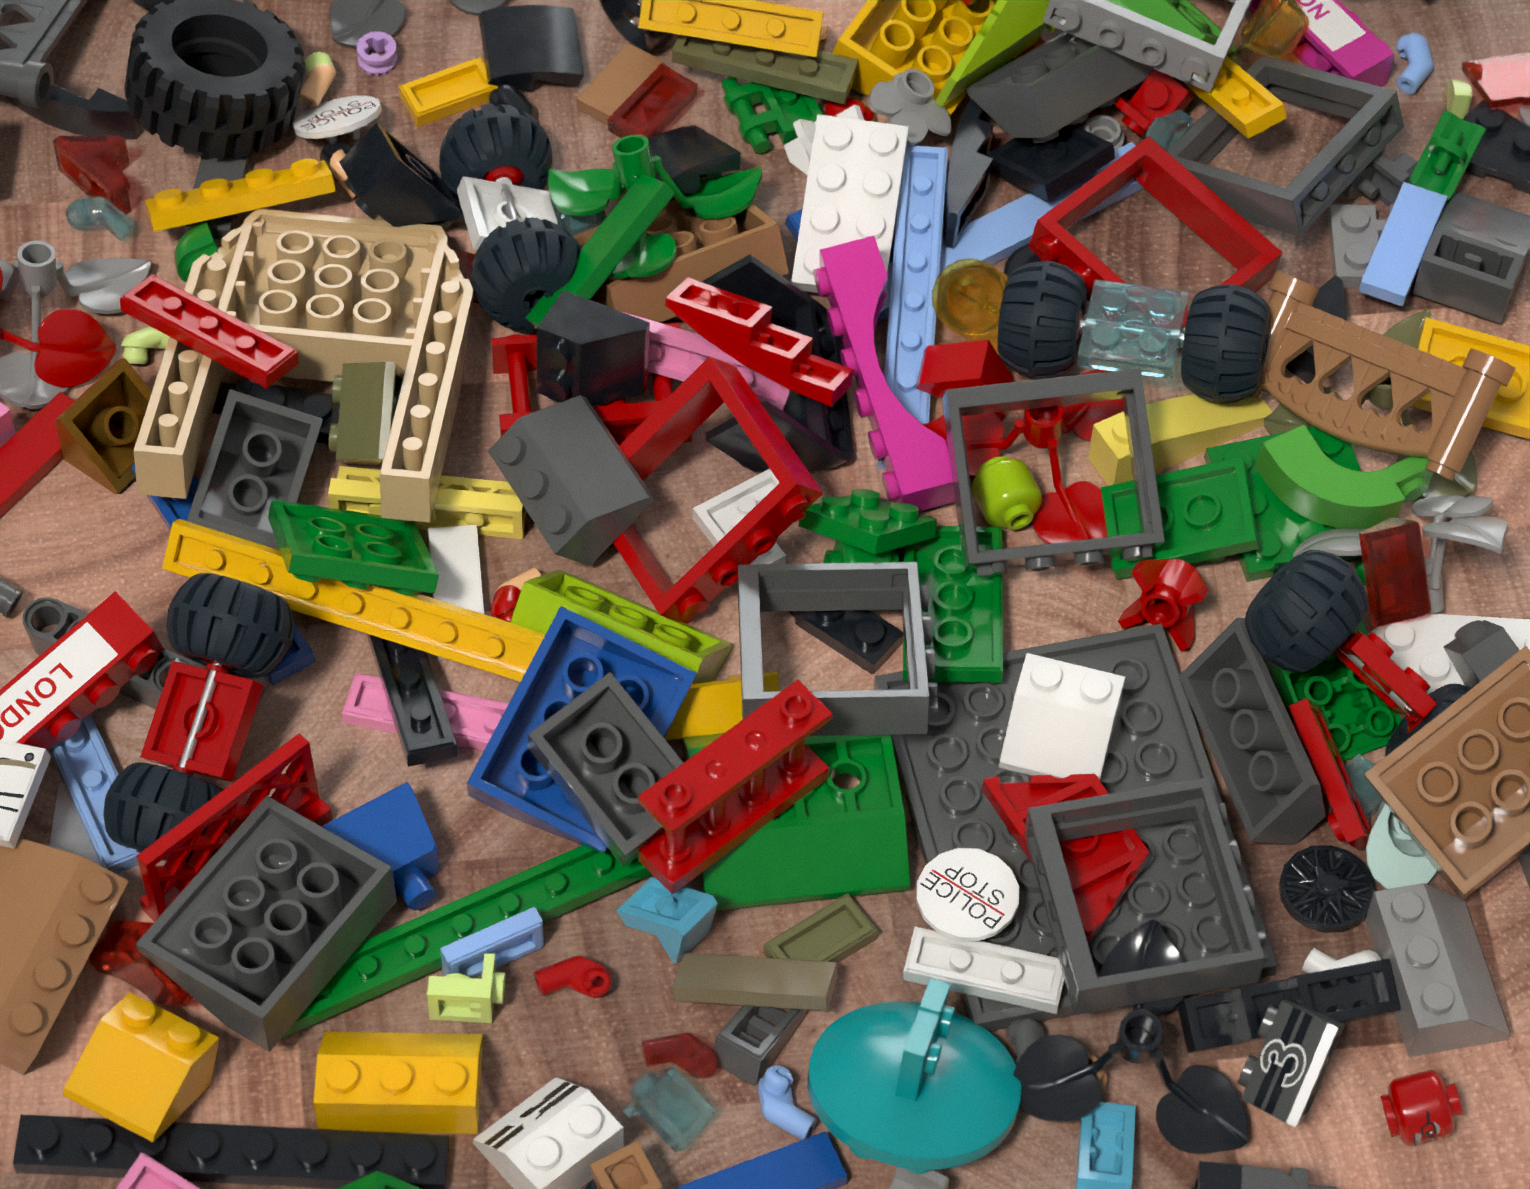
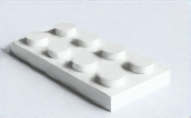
[791,114,909,293]

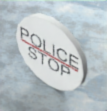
[293,96,382,144]
[916,848,1019,942]

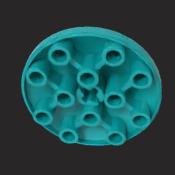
[807,978,1021,1174]

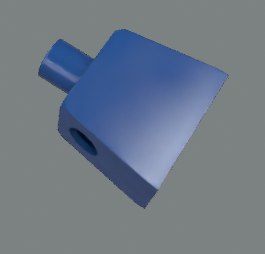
[322,782,440,911]

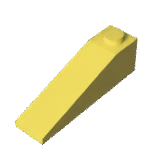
[1088,394,1272,486]

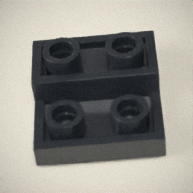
[478,5,584,91]
[648,125,741,201]

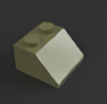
[329,362,405,466]

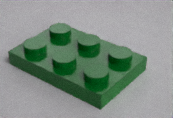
[1101,456,1260,579]

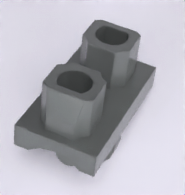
[1342,147,1418,206]

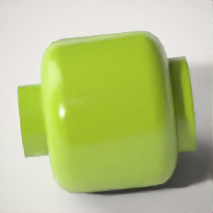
[972,456,1042,530]

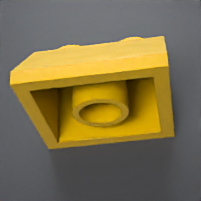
[63,992,220,1142]

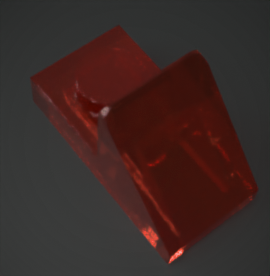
[53,136,132,221]

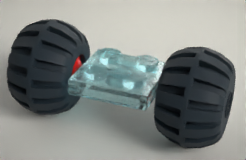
[997,261,1270,403]

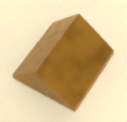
[55,358,152,494]

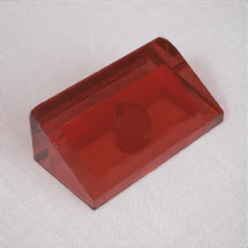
[1359,517,1431,627]

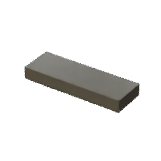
[672,953,838,1011]

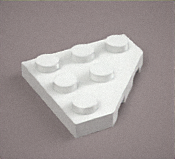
[1368,612,1530,694]

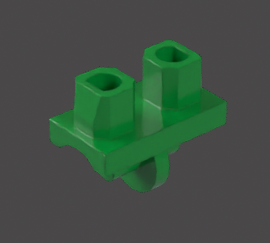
[1409,110,1486,203]

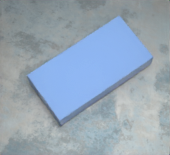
[440,907,544,978]

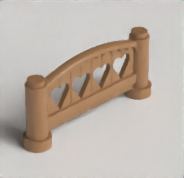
[1252,271,1516,481]

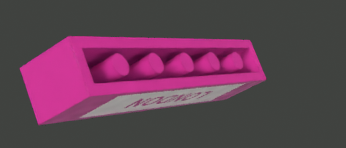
[1248,0,1394,87]

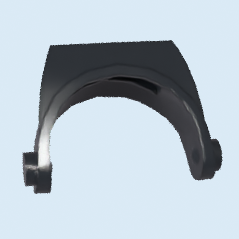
[599,0,673,52]

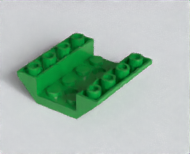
[681,733,910,911]

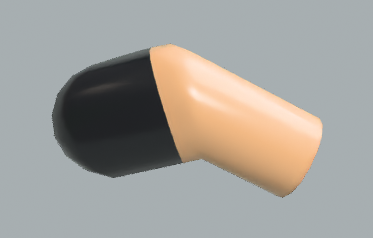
[320,141,357,199]

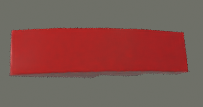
[665,277,854,407]

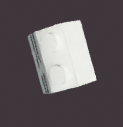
[473,1077,624,1189]

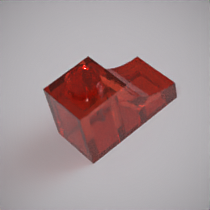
[87,920,193,1006]

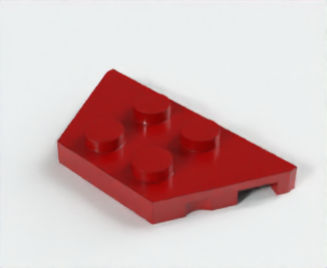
[982,774,1150,942]

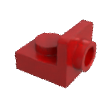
[1115,69,1195,138]

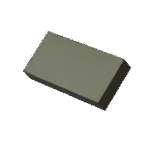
[763,893,878,964]

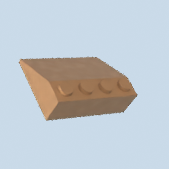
[572,200,789,323]
[1364,646,1530,901]
[0,837,129,1075]

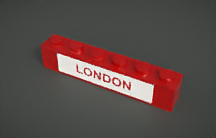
[0,591,164,751]

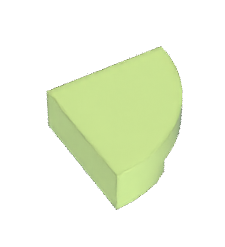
[1446,79,1472,119]

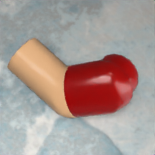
[490,567,541,622]

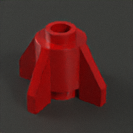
[1118,559,1209,651]

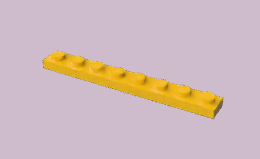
[162,519,546,682]

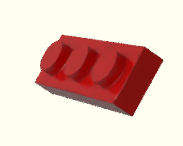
[1288,698,1372,851]

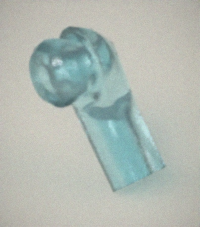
[66,196,135,241]

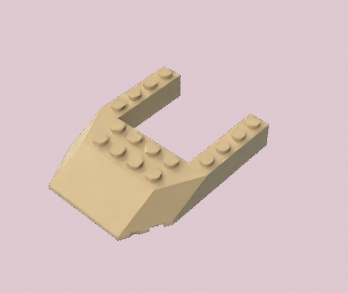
[133,209,474,523]

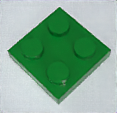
[798,489,937,555]

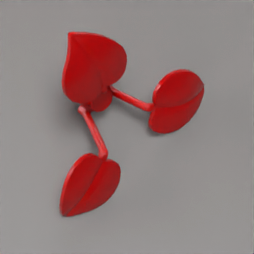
[0,268,116,388]
[923,366,1124,544]

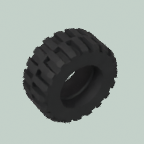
[124,0,305,158]

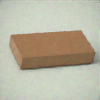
[577,42,664,128]

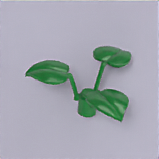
[548,135,763,278]

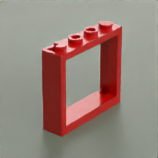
[1028,136,1283,366]
[613,356,824,624]

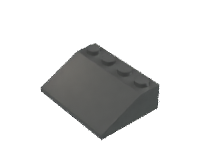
[136,796,397,1052]

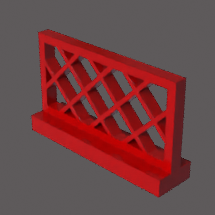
[136,733,333,922]

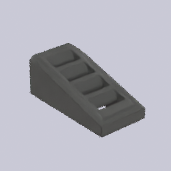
[712,1006,809,1085]

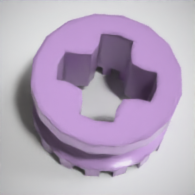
[356,32,398,77]

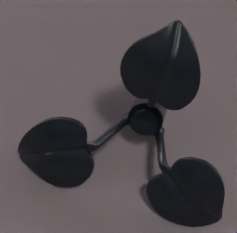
[1013,919,1248,1154]

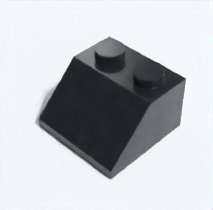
[340,122,463,226]
[536,290,650,406]

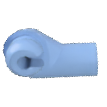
[1396,32,1434,94]
[757,1065,818,1140]

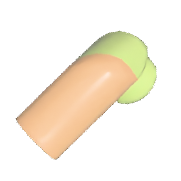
[299,52,337,108]

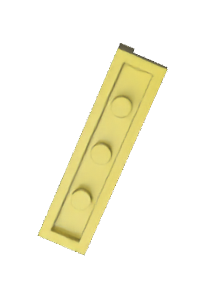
[328,466,527,539]

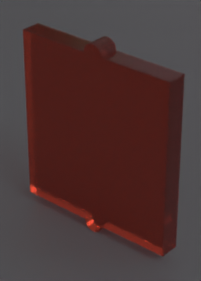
[1462,52,1530,109]

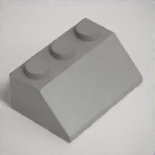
[1365,883,1510,1057]

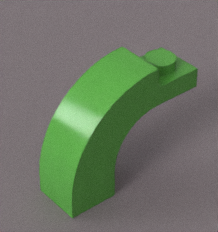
[1255,424,1433,529]

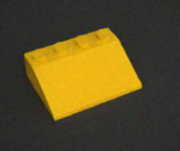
[832,0,998,117]

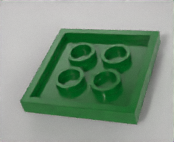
[1204,426,1386,582]
[268,500,439,596]

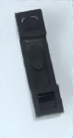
[0,44,142,140]

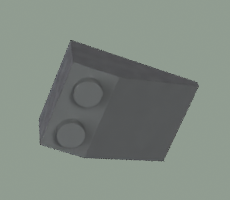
[187,389,323,550]

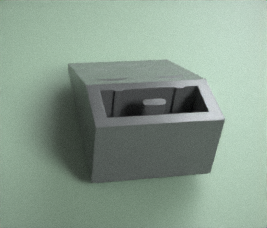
[1413,191,1530,324]

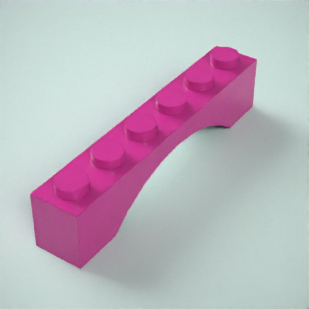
[813,235,955,511]

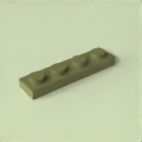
[672,35,858,104]

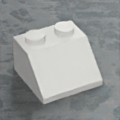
[999,653,1125,780]

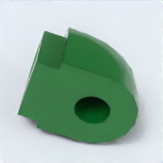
[174,222,219,283]

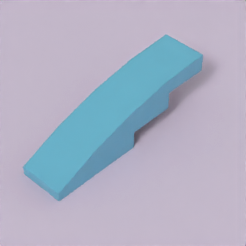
[1075,1102,1136,1189]

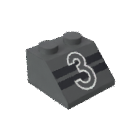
[1237,999,1345,1128]

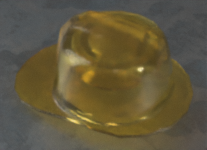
[1227,0,1309,59]
[932,258,1009,351]

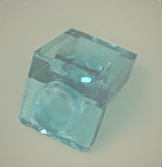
[622,1066,717,1152]

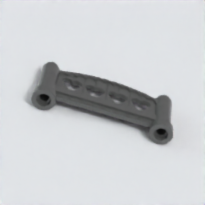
[0,0,87,108]

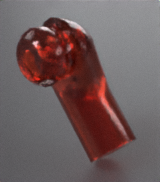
[641,1033,718,1078]

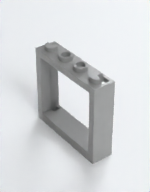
[1042,0,1252,92]

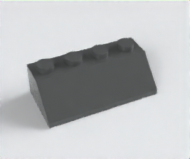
[966,32,1154,143]
[1178,617,1326,845]

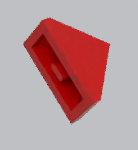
[916,340,1013,421]

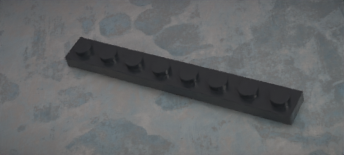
[13,1115,449,1189]

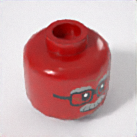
[1380,1070,1463,1146]

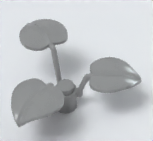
[0,241,151,409]
[1293,495,1508,615]

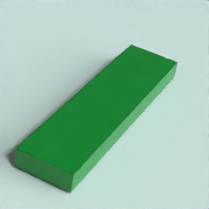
[525,173,675,329]

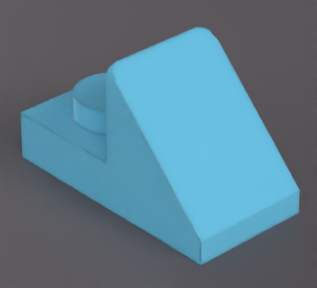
[616,877,717,964]

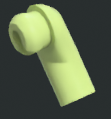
[121,326,169,364]

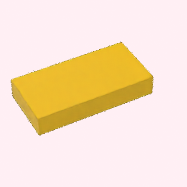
[398,57,499,127]

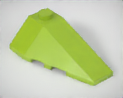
[934,0,1062,107]

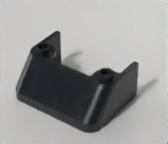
[702,254,854,473]

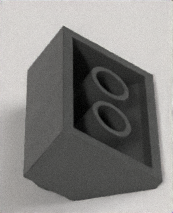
[488,395,655,566]
[528,672,684,867]

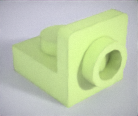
[427,953,506,1023]

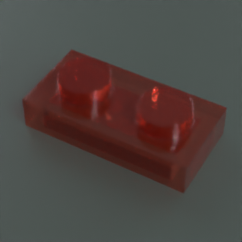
[607,64,697,139]

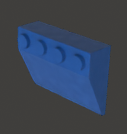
[467,606,697,854]

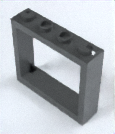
[1167,55,1404,237]
[942,368,1165,577]
[738,562,938,736]
[1024,777,1269,1015]

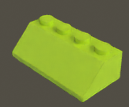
[510,569,733,684]

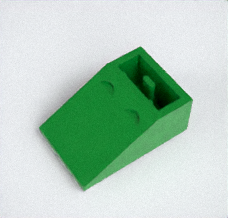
[1262,619,1401,764]

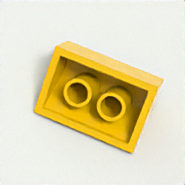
[313,1031,483,1134]

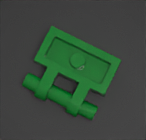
[721,77,823,154]

